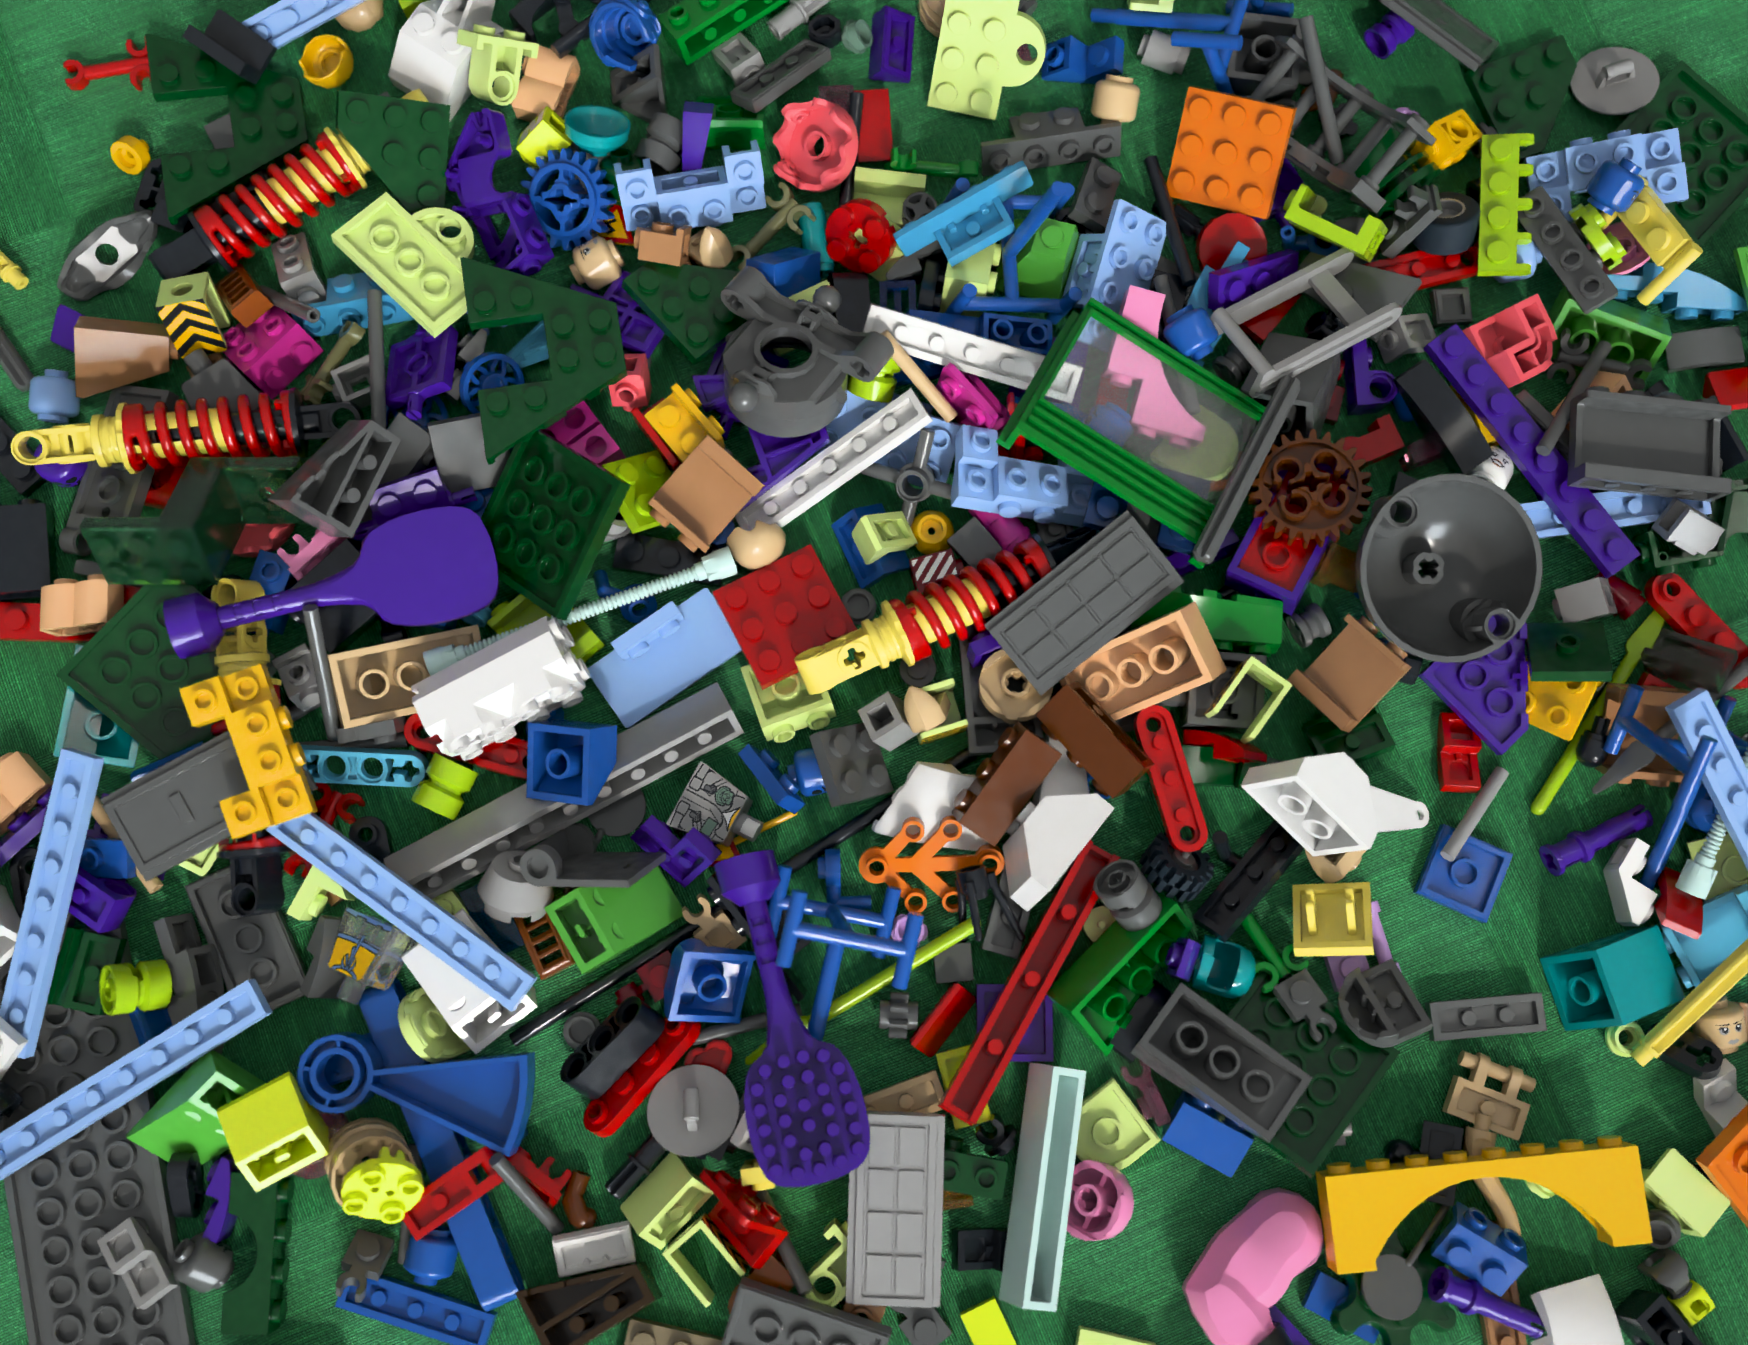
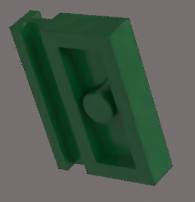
[1302,708,1396,764]
[47,927,127,1015]

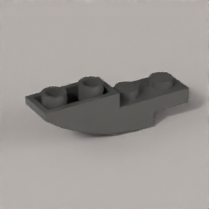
[153,913,224,1071]

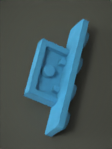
[893,161,1034,267]
[291,272,415,338]

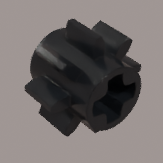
[1304,310,1346,340]

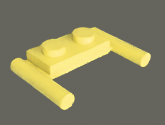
[1600,175,1703,306]

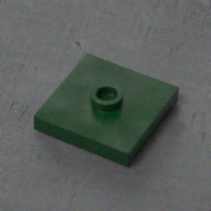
[1525,622,1613,682]

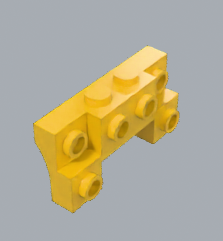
[179,663,318,839]

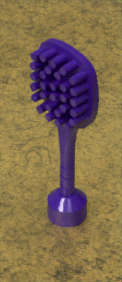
[163,506,499,659]
[714,850,870,1187]

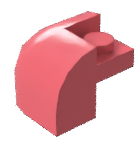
[1462,293,1558,389]

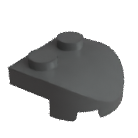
[1338,959,1433,1048]

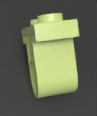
[457,24,539,106]
[806,1218,848,1307]

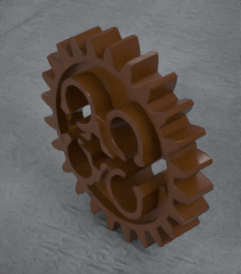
[1248,429,1373,548]

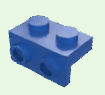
[1431,1202,1528,1297]

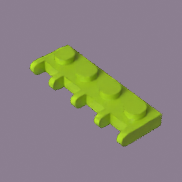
[1477,133,1534,276]

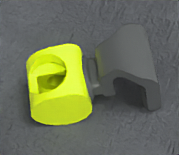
[1636,1248,1715,1328]

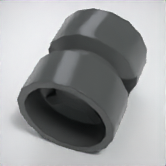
[633,112,683,177]
[1094,859,1162,932]

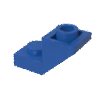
[1042,35,1124,84]

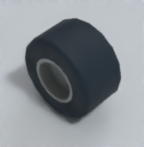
[1412,192,1480,256]

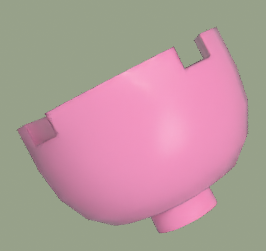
[1067,1160,1134,1241]

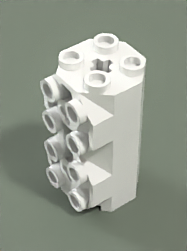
[411,616,591,761]

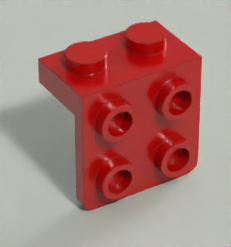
[699,1169,789,1270]

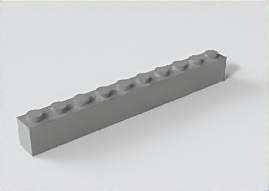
[384,682,744,899]

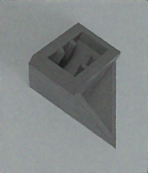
[610,44,668,123]

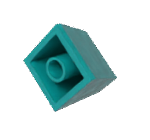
[1539,925,1685,1031]

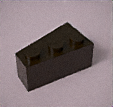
[515,1261,663,1345]

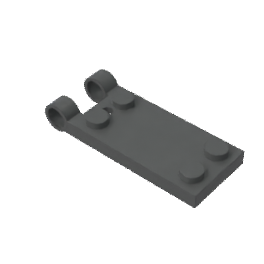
[59,385,179,564]

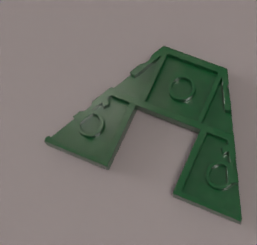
[145,33,310,225]
[461,257,628,465]

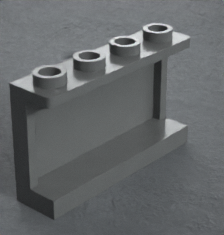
[1567,386,1732,502]

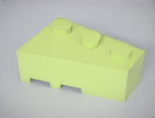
[940,242,1002,317]

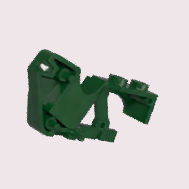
[1633,478,1748,576]

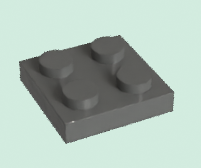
[809,723,894,808]

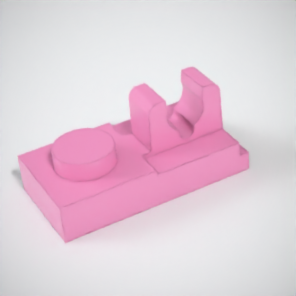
[277,529,355,581]

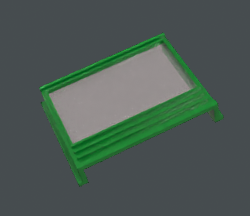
[996,297,1266,570]

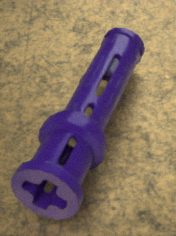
[1539,804,1653,876]
[1428,1266,1544,1339]

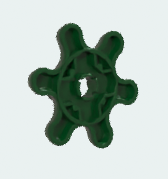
[1323,1227,1456,1345]

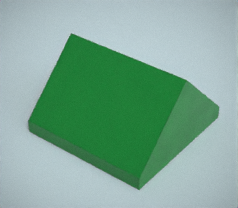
[696,96,767,150]

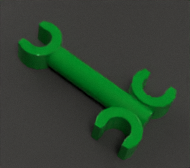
[883,147,979,185]
[1241,912,1310,993]

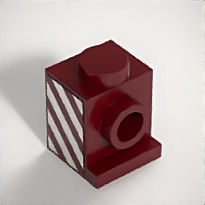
[909,548,964,594]

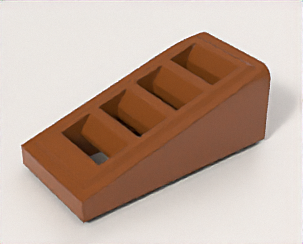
[214,264,274,328]
[513,913,576,980]

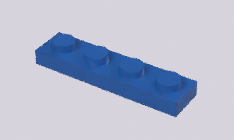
[335,1274,498,1345]

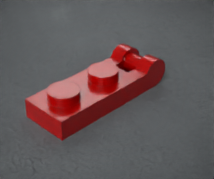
[402,1146,504,1242]

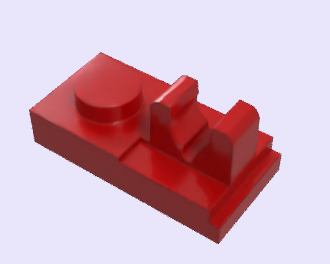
[497,1146,572,1210]

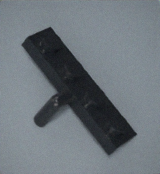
[1192,820,1304,943]

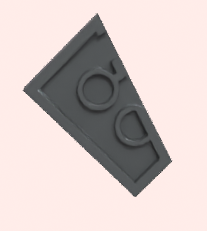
[1298,252,1422,342]

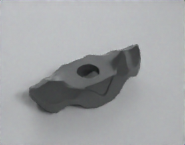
[57,209,158,301]

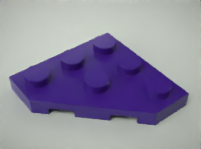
[1418,616,1529,755]

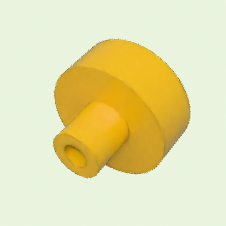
[110,135,151,175]

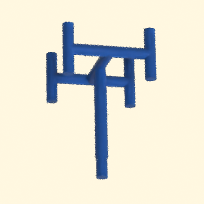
[1090,0,1294,97]
[943,177,1083,325]
[1603,684,1748,891]
[768,864,924,1041]

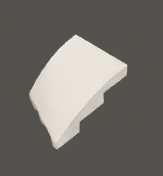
[872,761,989,851]
[1530,1274,1624,1345]

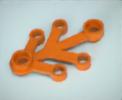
[858,816,1005,913]

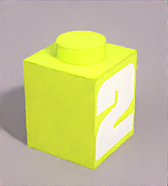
[515,106,572,168]

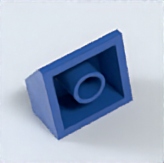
[526,719,617,806]

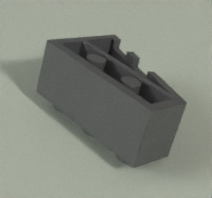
[268,420,401,538]

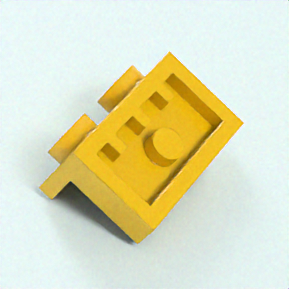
[644,383,725,463]

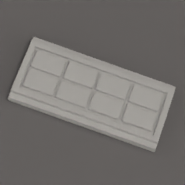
[846,1111,945,1308]

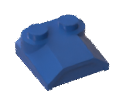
[664,938,756,1023]

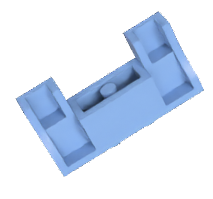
[1524,128,1689,223]
[613,140,767,232]
[951,424,1093,527]

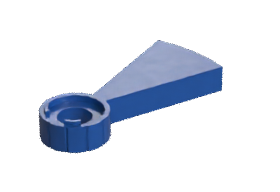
[297,1032,535,1157]

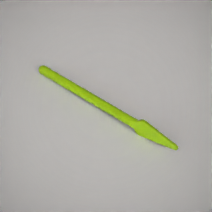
[1530,594,1671,815]
[745,917,981,1065]

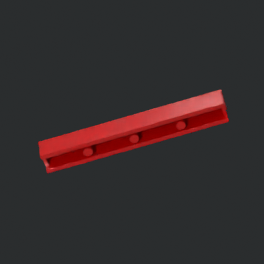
[938,840,1120,1126]

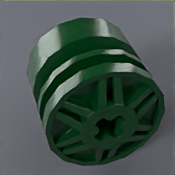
[1355,128,1441,220]

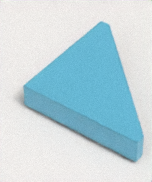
[506,320,549,373]

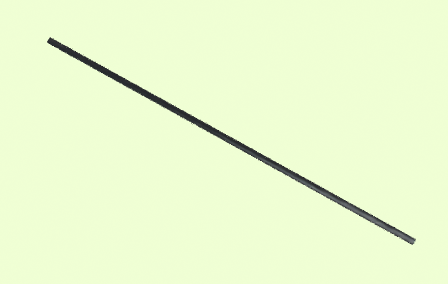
[509,586,1241,1047]

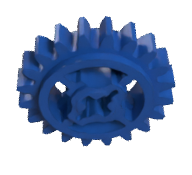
[520,148,617,251]

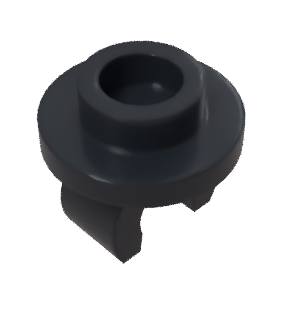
[976,1113,1017,1157]

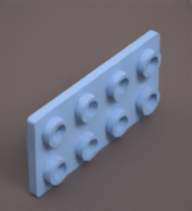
[1063,199,1166,354]
[816,389,962,488]
[588,588,742,729]

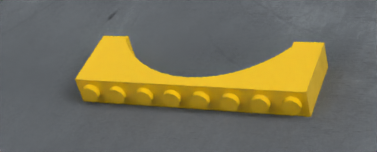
[1316,1135,1653,1275]

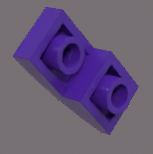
[1165,937,1201,982]
[202,1154,239,1243]

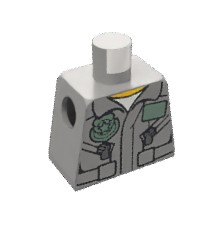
[666,761,763,847]

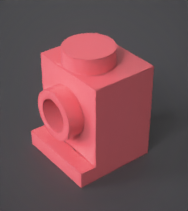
[608,353,652,412]

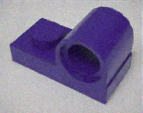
[1342,339,1398,416]
[68,866,137,933]

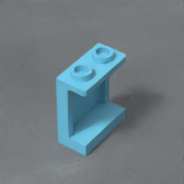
[1659,883,1748,989]

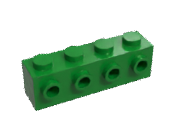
[657,0,789,66]

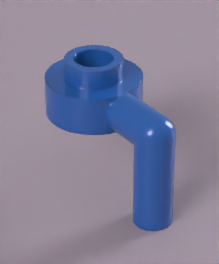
[1280,222,1340,256]
[593,570,657,623]
[818,849,871,910]

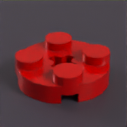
[826,198,896,273]

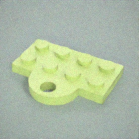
[927,0,1046,120]
[331,192,475,338]

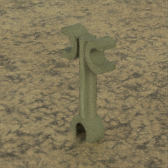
[731,182,816,270]
[299,320,366,405]

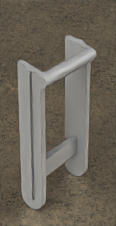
[1211,248,1403,398]

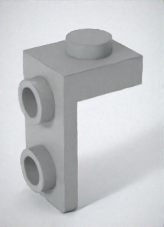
[271,232,327,304]

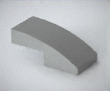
[97,1217,178,1309]

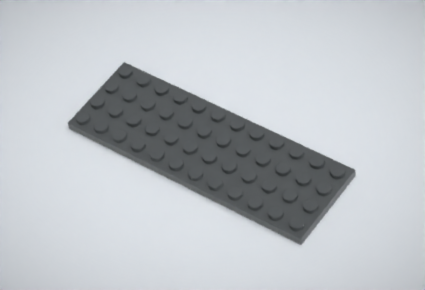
[0,921,196,1345]

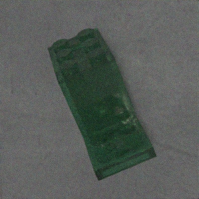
[79,457,308,585]

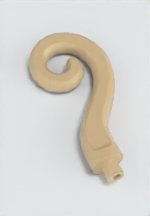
[1449,1113,1521,1280]

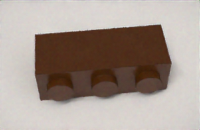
[1036,681,1154,799]
[952,721,1062,847]

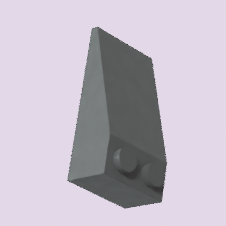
[1131,983,1312,1143]

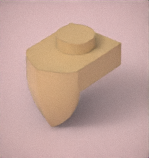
[688,226,733,269]
[904,686,951,733]
[1304,848,1366,883]

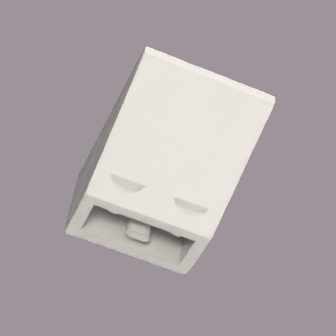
[401,908,537,1054]

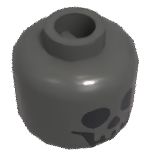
[172,1232,235,1293]

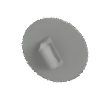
[1570,47,1659,115]
[647,1064,740,1157]

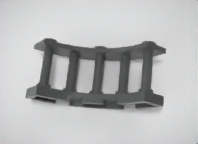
[1245,34,1437,214]

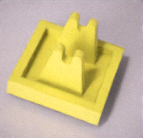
[1292,882,1374,957]

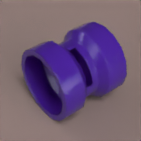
[1364,10,1415,59]

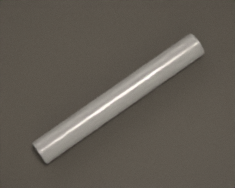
[1440,766,1509,862]

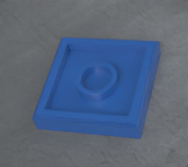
[1413,824,1513,923]

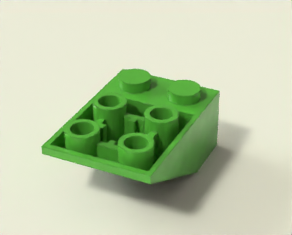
[544,866,683,974]
[126,1050,266,1166]

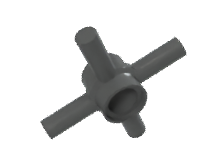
[861,427,952,527]

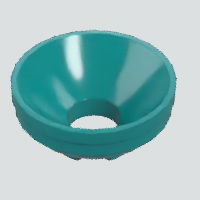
[564,105,631,157]

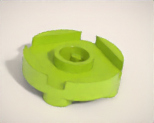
[1568,203,1627,271]

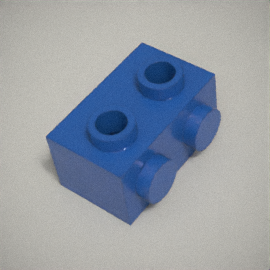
[1162,1090,1254,1178]

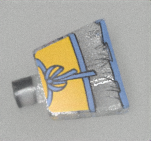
[327,907,417,1005]

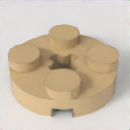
[978,649,1053,724]

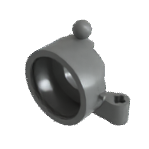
[721,266,894,438]

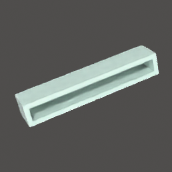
[999,1062,1086,1312]

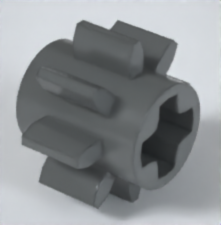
[879,992,918,1039]

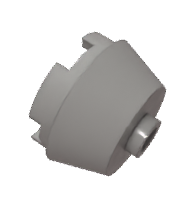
[478,850,554,923]

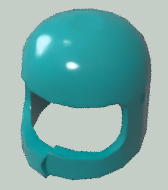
[1192,934,1256,999]

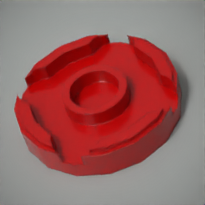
[1196,213,1267,272]

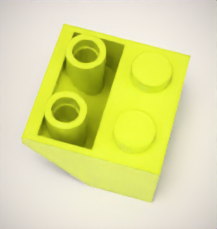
[217,1071,329,1192]

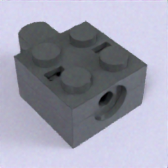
[1156,652,1267,734]

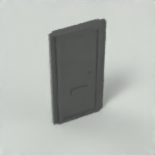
[1378,0,1500,72]
[984,510,1184,695]
[100,730,318,881]

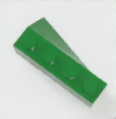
[1128,585,1283,657]
[1046,889,1193,1057]

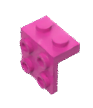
[223,306,324,400]
[936,363,1009,434]

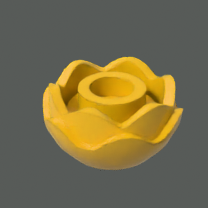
[910,510,954,555]

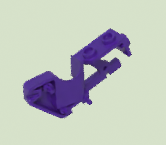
[445,108,555,277]

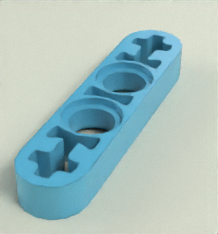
[301,745,429,787]

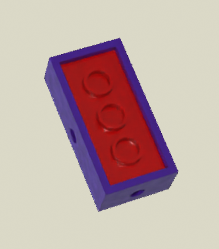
[1224,464,1354,616]

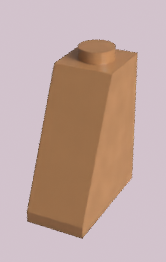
[74,316,180,398]

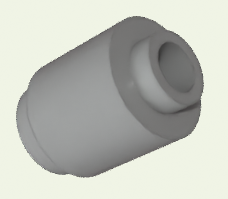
[1137,29,1192,75]

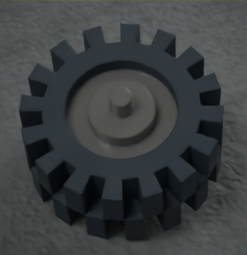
[1139,831,1214,902]

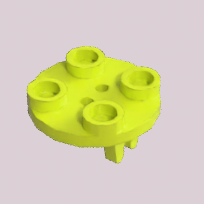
[341,1146,424,1224]

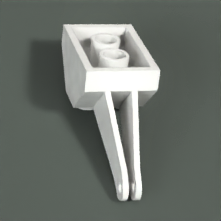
[388,0,504,122]
[1002,733,1114,912]
[1241,752,1429,856]

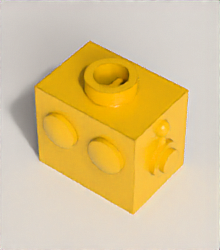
[1410,108,1483,170]

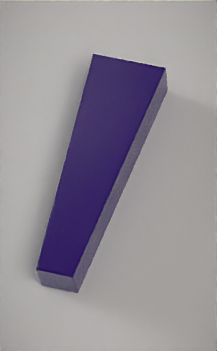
[682,101,714,172]

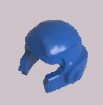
[589,0,662,72]

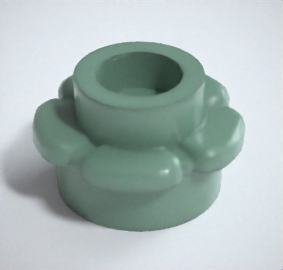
[841,19,873,54]

